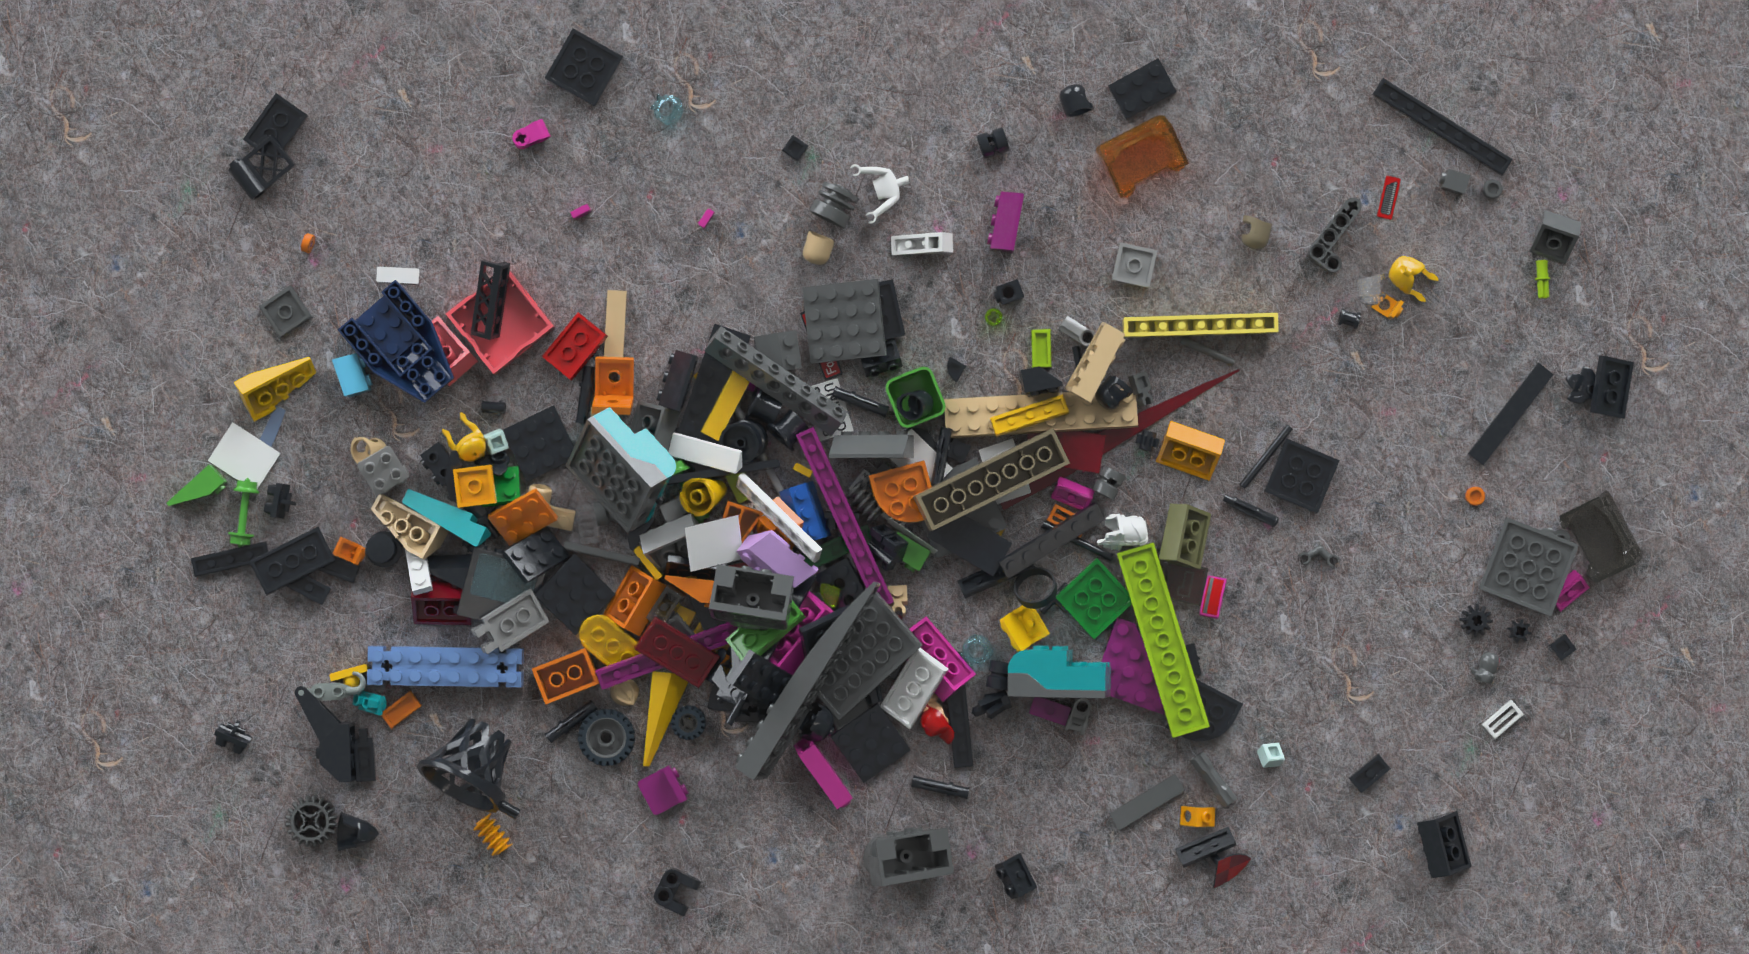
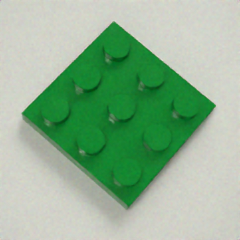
[1055,558,1132,639]

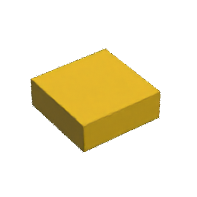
[793,463,813,478]

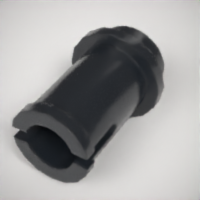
[481,400,506,416]

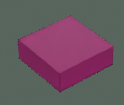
[570,204,591,220]
[698,208,715,229]

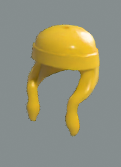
[1389,256,1438,302]
[442,412,486,462]

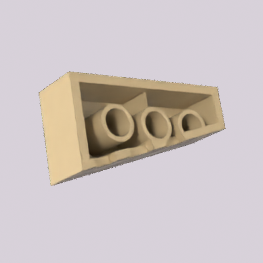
[1064,322,1125,402]

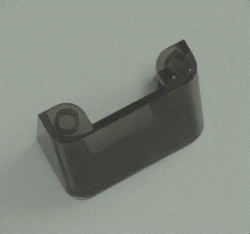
[1559,490,1642,584]

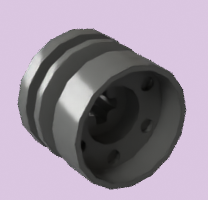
[809,181,859,229]

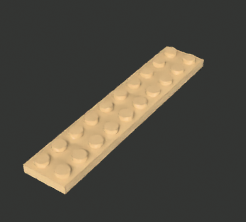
[944,389,1138,438]

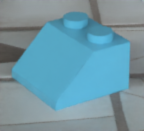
[332,353,373,398]

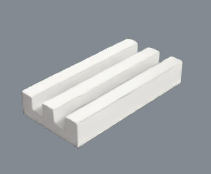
[1482,700,1524,739]

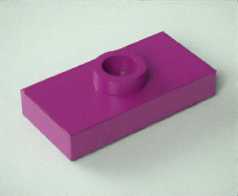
[1029,697,1071,726]

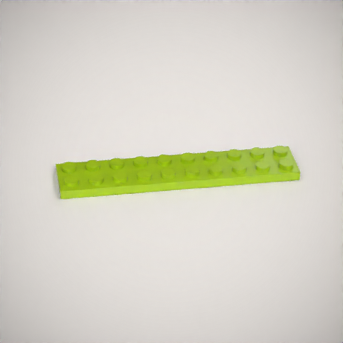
[1116,542,1210,738]

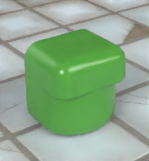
[886,367,946,428]

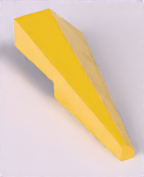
[643,671,688,767]

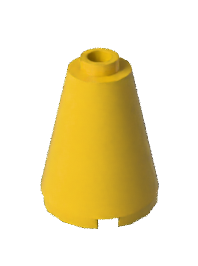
[679,478,727,516]

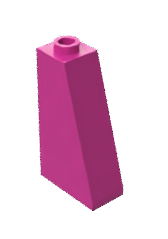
[793,738,853,809]

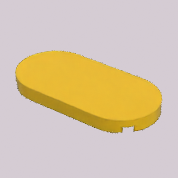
[579,615,641,666]

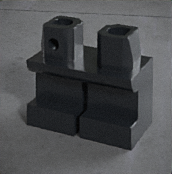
[868,524,909,571]

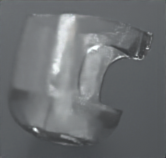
[1356,274,1386,306]

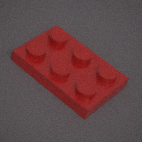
[542,312,608,381]

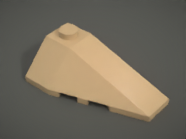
[371,494,449,560]

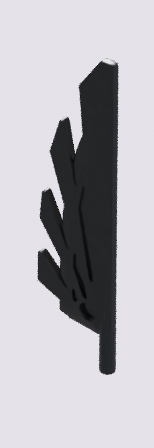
[712,574,817,726]

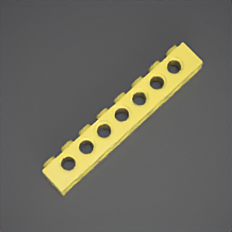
[1122,313,1279,338]

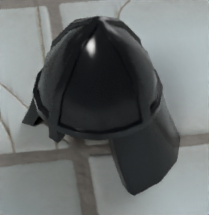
[337,812,379,851]

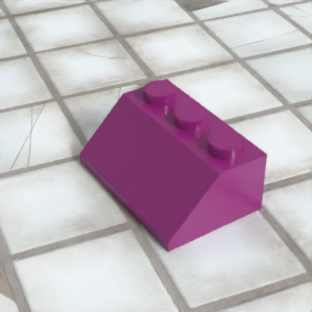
[987,191,1024,253]

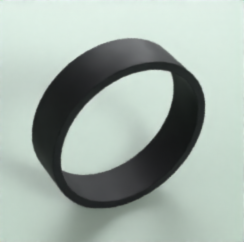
[1014,567,1057,609]

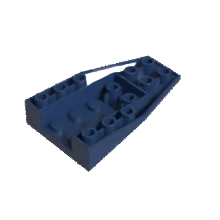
[338,280,454,403]

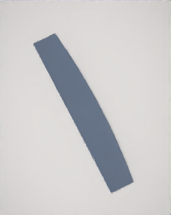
[260,406,286,447]

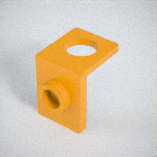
[1371,292,1404,320]
[1180,806,1215,827]

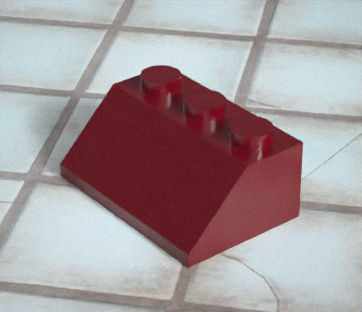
[411,581,472,625]

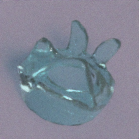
[650,93,683,125]
[960,634,993,666]

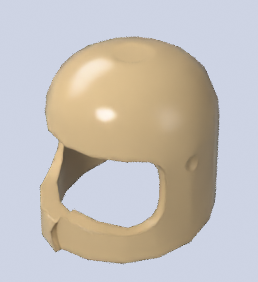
[803,231,834,265]
[351,437,386,464]

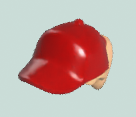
[920,693,954,744]

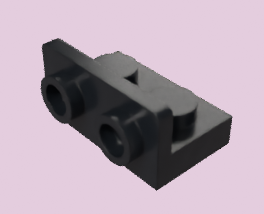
[861,338,903,377]
[995,853,1037,899]

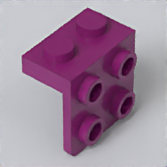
[638,765,689,815]

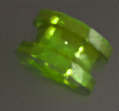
[985,308,1002,326]

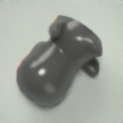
[1471,652,1500,684]

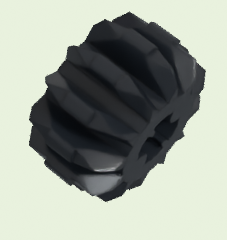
[1459,604,1493,637]

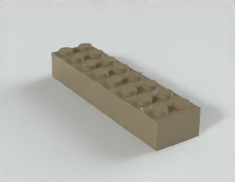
[913,429,1070,531]

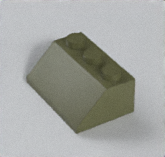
[1159,503,1211,570]

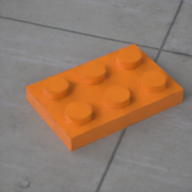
[488,488,558,546]

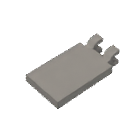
[471,588,550,654]

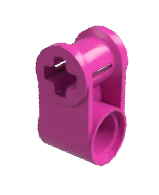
[512,119,551,149]

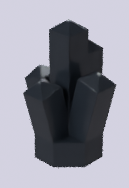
[972,690,1012,719]

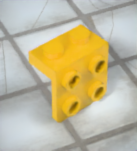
[1000,600,1050,652]

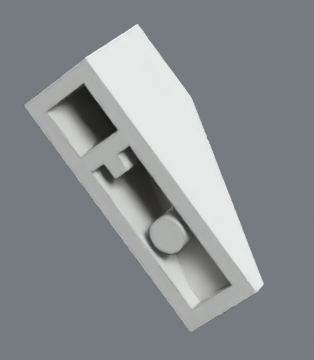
[891,232,953,255]

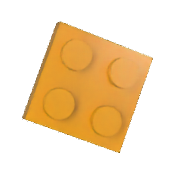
[453,465,497,508]

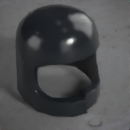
[1059,84,1094,117]
[1095,375,1133,410]
[896,390,934,420]

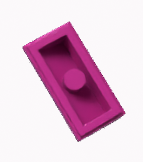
[1051,477,1094,510]
[1555,570,1590,612]

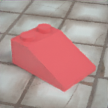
[432,316,478,386]

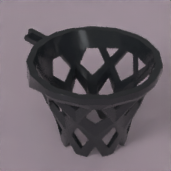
[417,719,520,819]

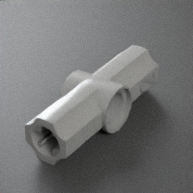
[1058,316,1095,348]

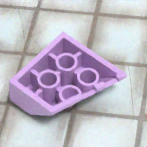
[736,530,819,588]

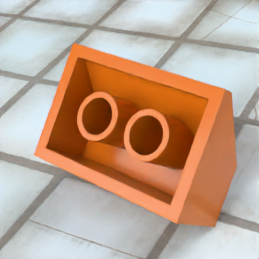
[603,565,668,636]

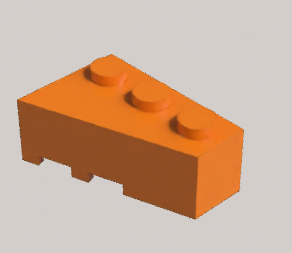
[722,501,763,543]

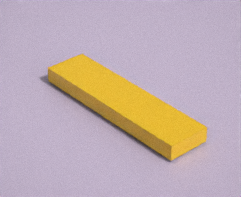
[701,371,749,441]
[990,394,1069,437]

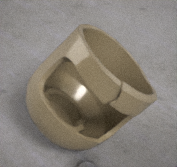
[1241,215,1272,249]

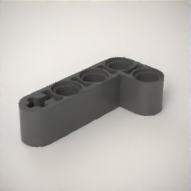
[1308,198,1362,273]

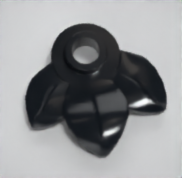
[1566,366,1596,403]
[474,451,510,476]

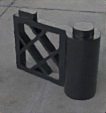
[228,134,296,201]

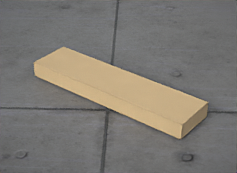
[604,290,627,357]

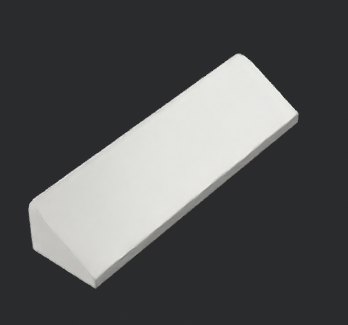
[669,432,742,474]

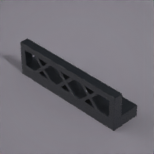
[471,260,511,340]

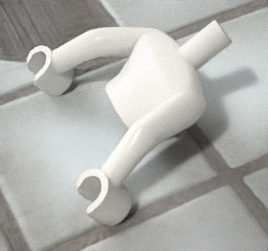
[850,164,910,224]

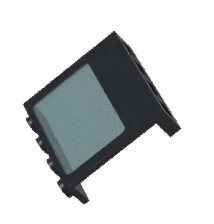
[453,544,545,621]

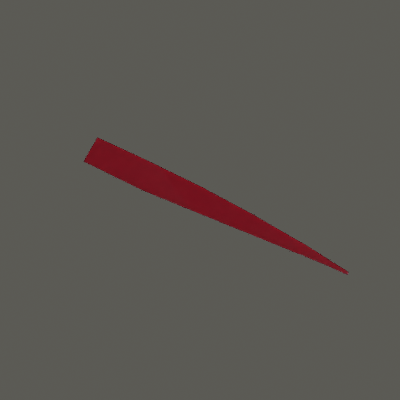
[1000,369,1240,510]

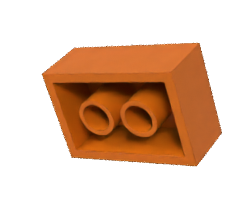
[532,648,600,705]

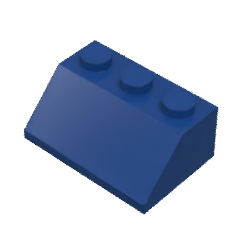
[779,481,831,541]

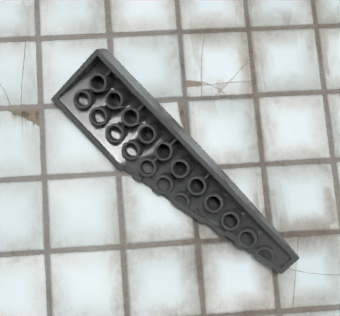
[735,582,881,780]

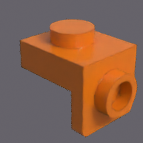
[332,536,366,565]

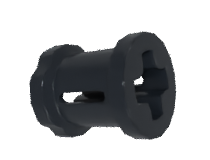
[1338,308,1361,329]

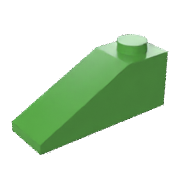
[166,464,227,506]

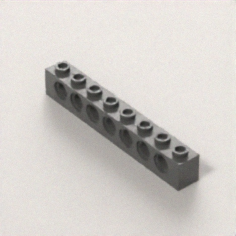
[704,326,848,436]

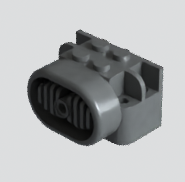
[709,564,794,630]
[863,827,954,887]

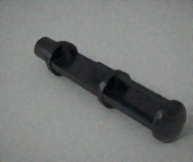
[1223,494,1279,527]

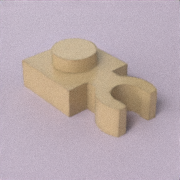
[888,585,908,617]

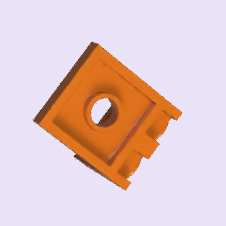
[592,356,634,415]

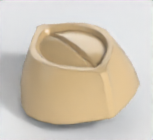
[610,679,639,706]

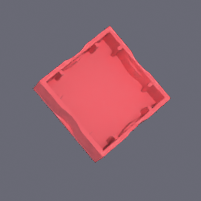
[446,271,555,375]

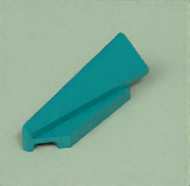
[402,489,491,547]

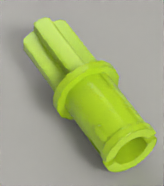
[1535,260,1551,299]

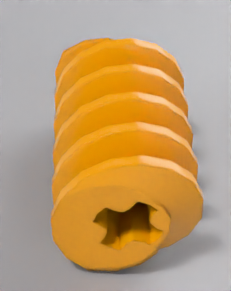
[473,813,513,856]

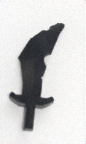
[445,450,500,539]

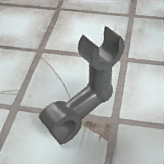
[1298,545,1339,567]

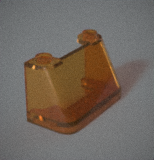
[1096,115,1189,198]

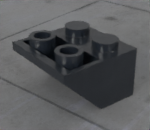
[1019,367,1063,397]

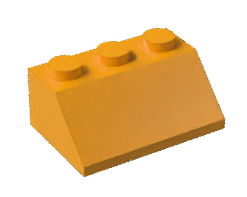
[1155,421,1225,481]

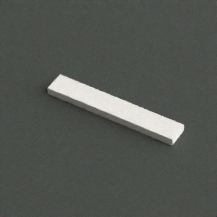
[736,472,822,563]

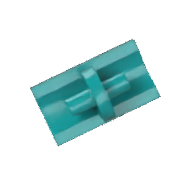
[352,691,387,715]

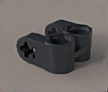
[654,868,702,916]

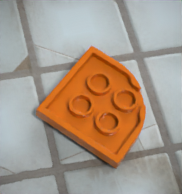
[868,460,932,523]

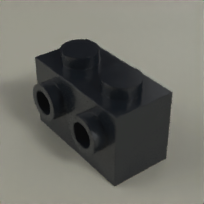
[420,442,450,486]

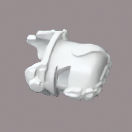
[1097,514,1148,551]

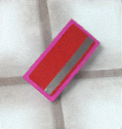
[1200,575,1227,619]

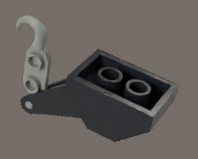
[294,672,366,782]

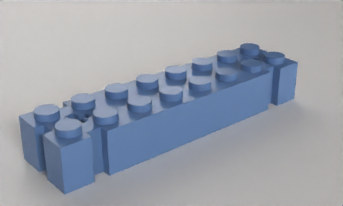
[367,646,524,687]

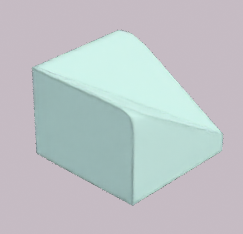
[483,429,509,455]
[1257,743,1285,768]

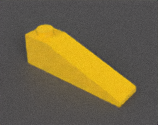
[234,357,316,422]

